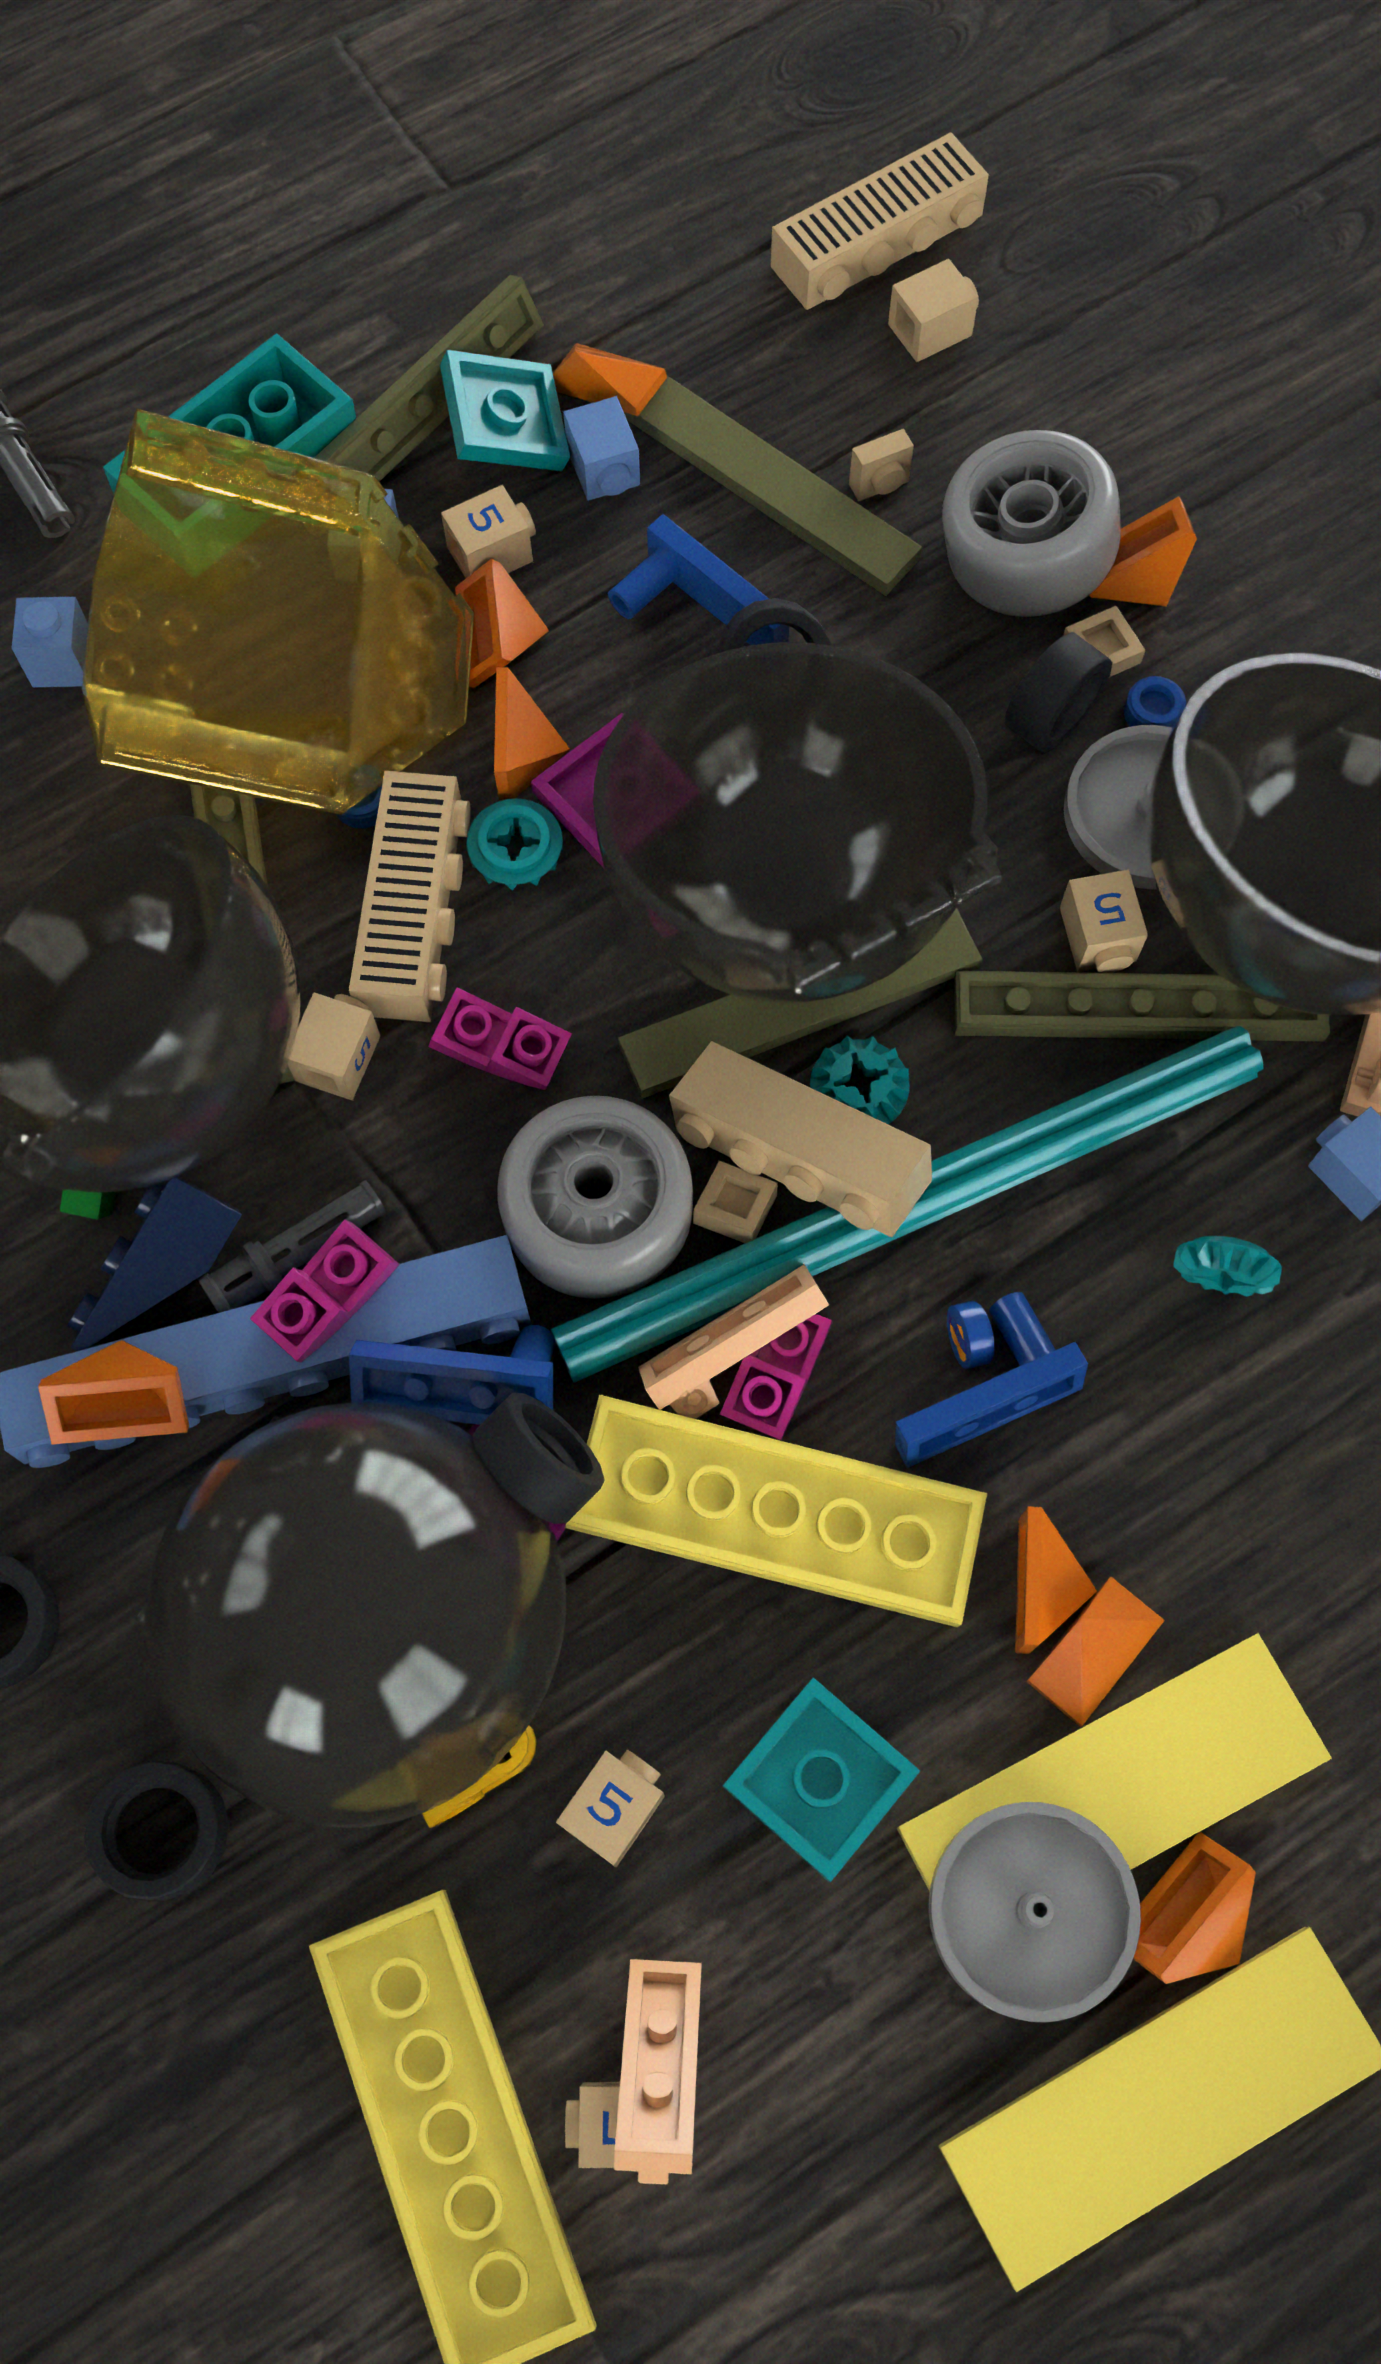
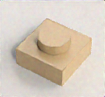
[849,428,914,501]
[1063,606,1145,677]
[693,1161,778,1243]

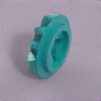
[467,799,563,891]
[810,1036,910,1124]
[1173,1236,1282,1297]

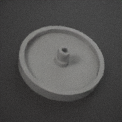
[1064,725,1241,889]
[929,1802,1141,2022]

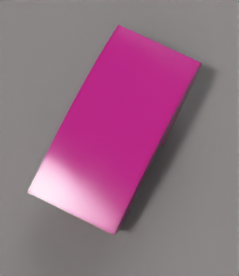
[428,987,572,1090]
[250,1219,400,1363]
[720,1314,833,1440]

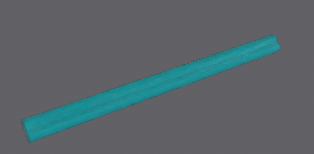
[551,1026,1263,1383]

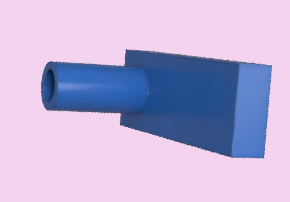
[608,514,790,663]
[895,1292,1088,1468]
[349,1325,556,1425]

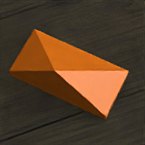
[553,343,667,416]
[1090,496,1197,607]
[455,559,549,688]
[494,667,571,801]
[38,1340,189,1445]
[1015,1506,1097,1654]
[1026,1576,1165,1727]
[1133,1832,1256,1984]

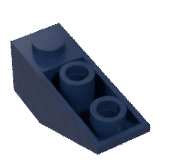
[67,1172,242,1351]

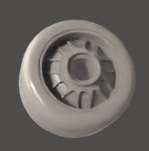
[942,430,1121,617]
[497,1096,693,1299]

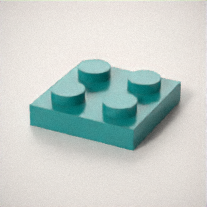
[440,350,570,471]
[723,1677,920,1883]

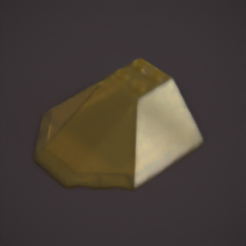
[82,408,474,815]

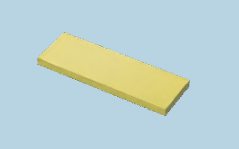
[565,1395,987,1627]
[897,1633,1332,1892]
[309,1890,597,2364]
[938,1927,1381,2292]

